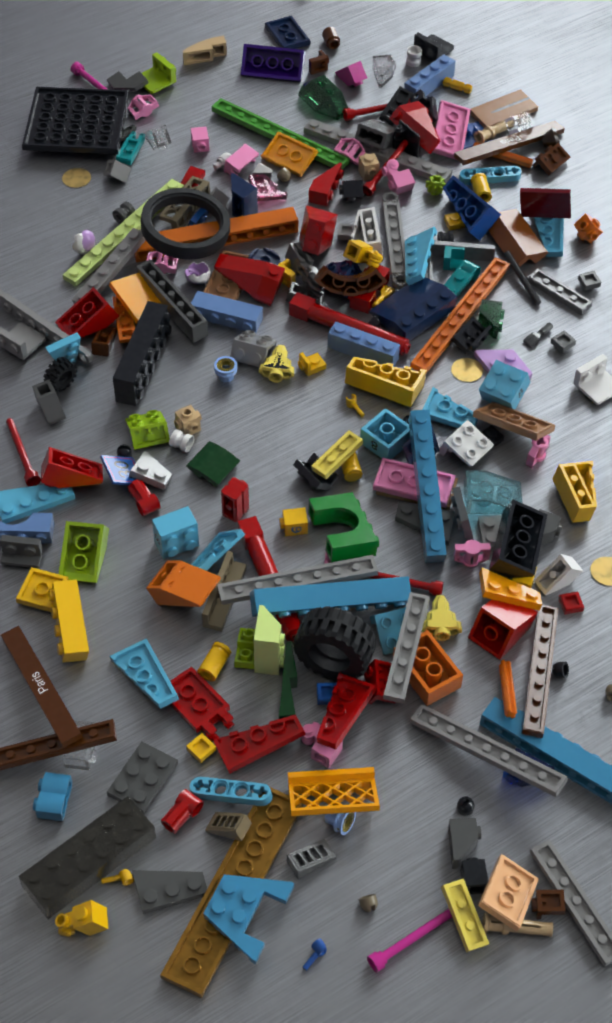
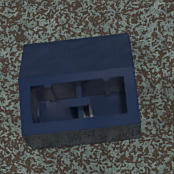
[231,173,258,217]

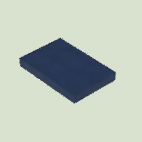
[265,15,310,49]

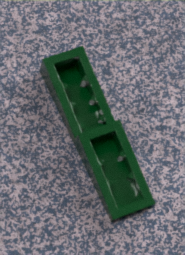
[279,642,298,719]

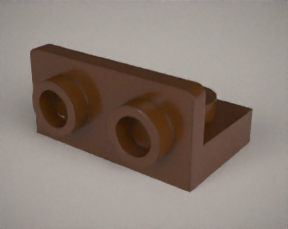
[532,143,571,176]

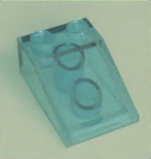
[464,470,523,514]

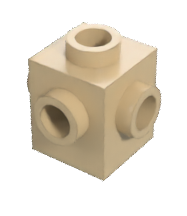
[174,405,202,435]

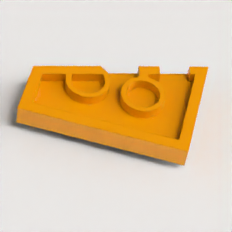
[479,567,542,611]

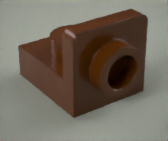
[309,50,329,75]
[531,889,566,920]

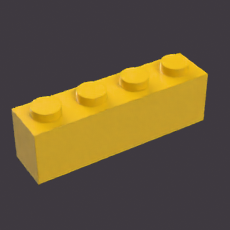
[48,580,89,663]

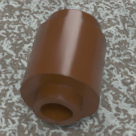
[322,27,340,49]

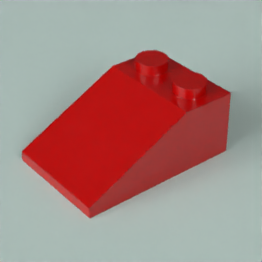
[55,287,119,337]
[41,447,103,488]

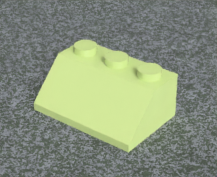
[254,605,285,675]

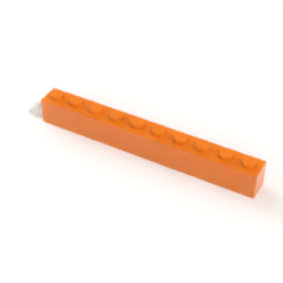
[134,207,299,263]

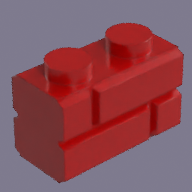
[221,477,249,522]

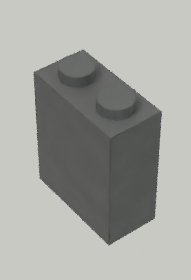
[355,119,395,149]

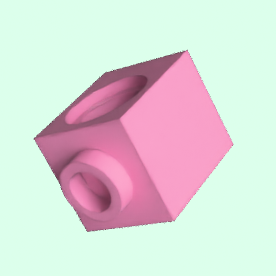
[191,126,209,153]

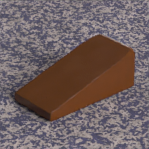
[91,327,117,357]

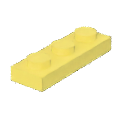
[311,430,363,479]
[441,878,489,953]

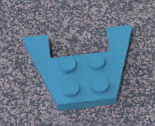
[203,874,294,964]

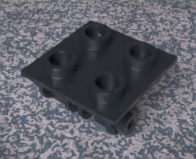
[393,119,420,158]

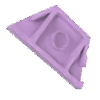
[474,349,532,379]

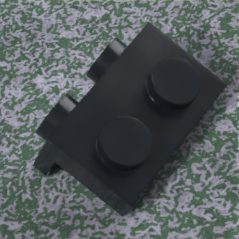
[451,317,492,354]
[293,453,339,491]

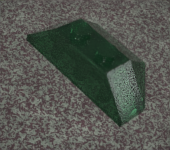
[298,75,348,120]

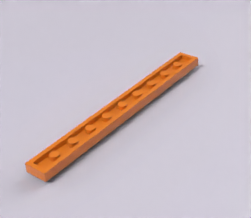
[410,257,510,374]

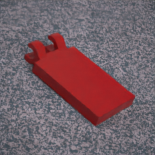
[170,666,235,742]

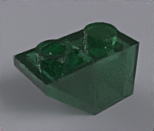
[478,299,505,339]

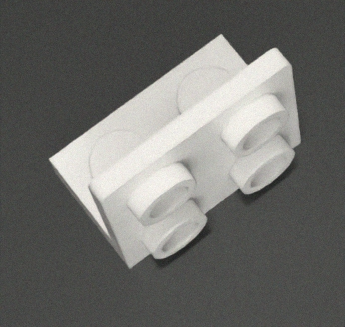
[573,354,612,405]
[439,420,494,467]

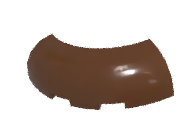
[314,265,387,296]

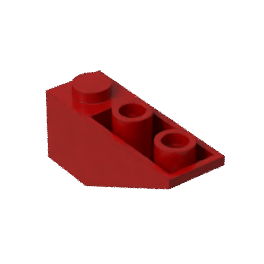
[308,163,344,206]

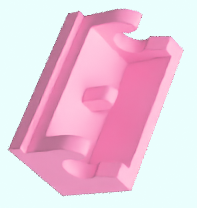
[223,143,259,176]

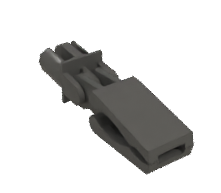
[285,243,325,297]

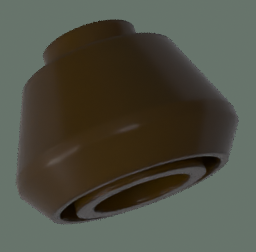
[542,128,560,147]

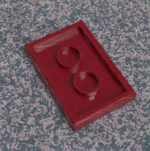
[520,188,572,219]

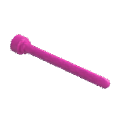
[70,62,107,89]
[367,908,452,973]

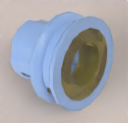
[214,356,237,382]
[325,812,356,835]

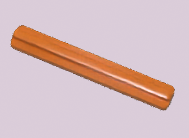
[473,142,533,168]
[499,660,517,719]

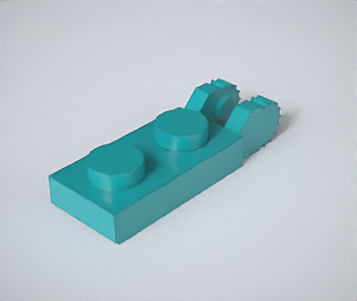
[116,131,145,165]

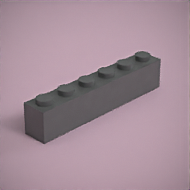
[136,259,208,343]

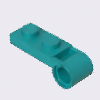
[444,259,481,298]

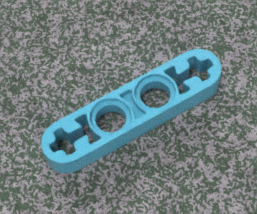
[459,166,521,185]
[190,777,273,806]

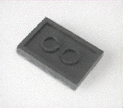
[107,741,178,815]

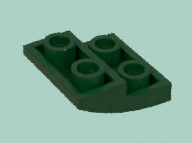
[186,441,241,487]

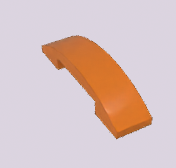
[112,296,135,343]

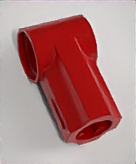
[128,479,161,516]
[161,789,204,834]

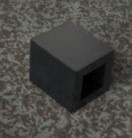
[460,857,488,895]

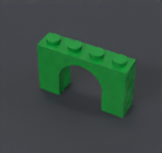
[308,492,379,563]

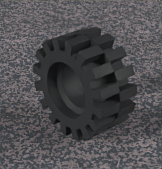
[43,357,78,392]

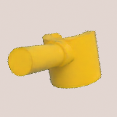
[346,394,365,417]
[101,869,134,886]

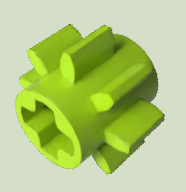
[426,175,446,196]

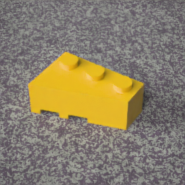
[552,461,597,523]

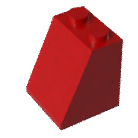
[299,206,338,255]
[468,600,538,660]

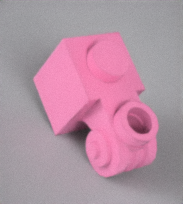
[382,159,415,194]
[301,722,343,768]

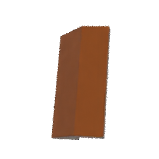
[488,208,549,267]

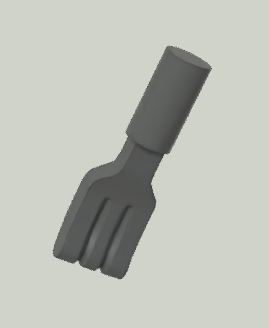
[523,323,553,348]

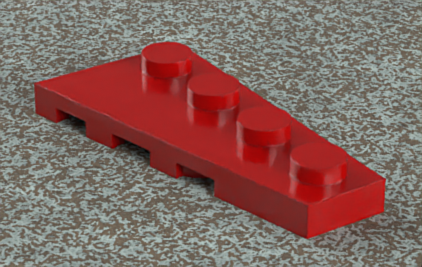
[212,715,306,774]

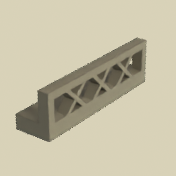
[159,176,210,229]
[202,551,247,632]

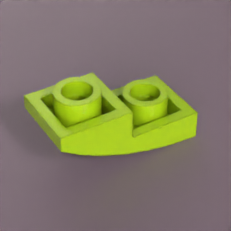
[234,628,255,669]

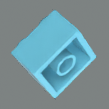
[479,360,531,409]
[360,408,410,459]
[152,506,199,559]

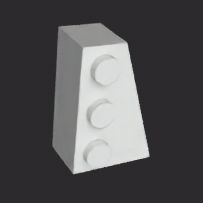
[350,207,383,261]

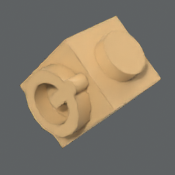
[358,153,380,181]

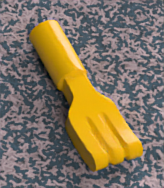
[372,285,395,308]

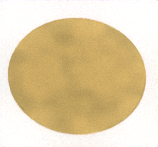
[62,168,91,188]
[451,358,483,382]
[590,557,612,586]

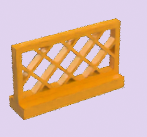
[288,767,380,816]

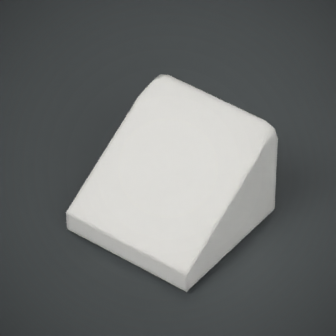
[253,163,273,176]

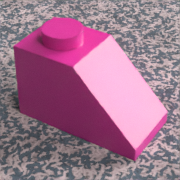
[335,61,367,87]

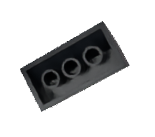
[489,499,548,579]

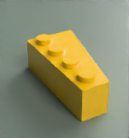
[345,357,427,407]

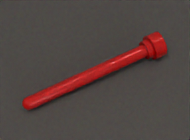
[343,101,411,121]
[363,140,408,196]
[6,418,41,486]
[368,572,444,596]

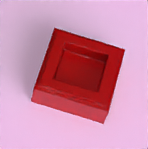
[558,591,584,615]

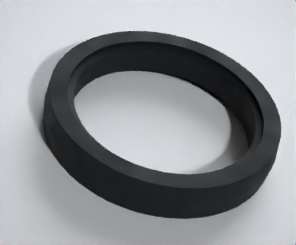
[141,188,230,260]

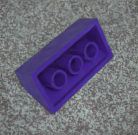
[241,44,306,81]

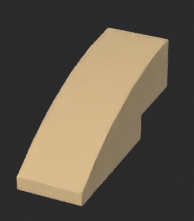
[183,35,227,65]

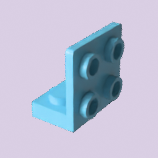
[369,607,406,655]

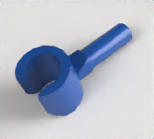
[302,938,327,971]

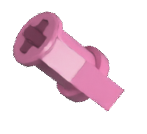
[127,94,159,120]
[334,138,366,166]
[147,251,178,274]
[526,435,551,468]
[453,540,491,568]

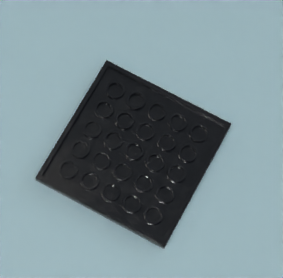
[22,87,129,154]

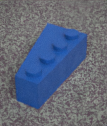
[443,175,501,240]

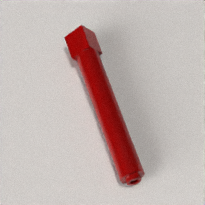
[289,292,411,356]
[237,516,301,642]

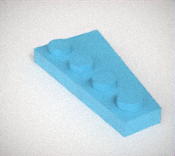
[533,217,564,257]
[405,227,437,286]
[0,484,76,524]
[110,638,179,709]

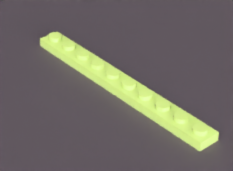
[63,179,184,287]

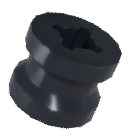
[437,231,454,242]

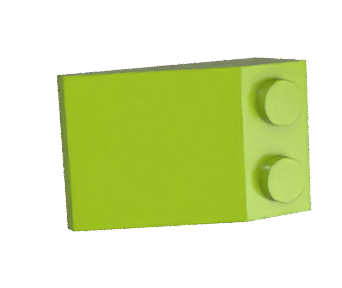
[59,521,109,583]

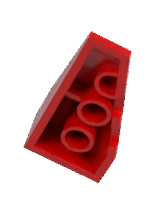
[389,101,441,154]
[214,253,285,306]

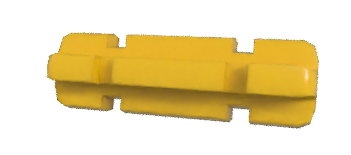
[443,77,472,94]

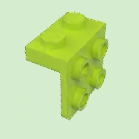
[142,52,176,94]

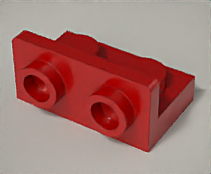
[364,659,396,704]

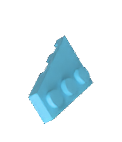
[45,332,81,364]
[422,387,478,428]
[191,529,246,571]

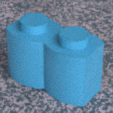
[33,772,72,821]

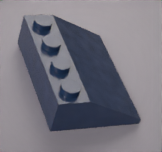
[369,277,457,342]

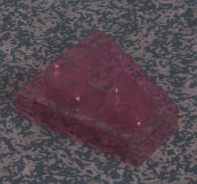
[248,174,288,201]

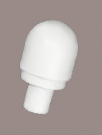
[213,152,231,170]

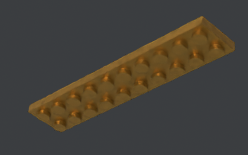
[160,787,303,998]

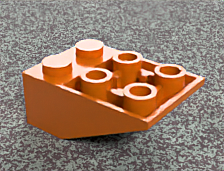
[146,560,221,607]

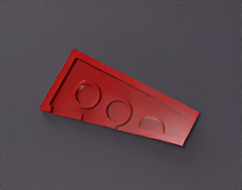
[317,673,376,750]

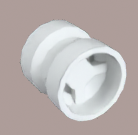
[406,45,422,67]
[169,429,194,453]

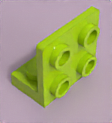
[125,410,170,450]

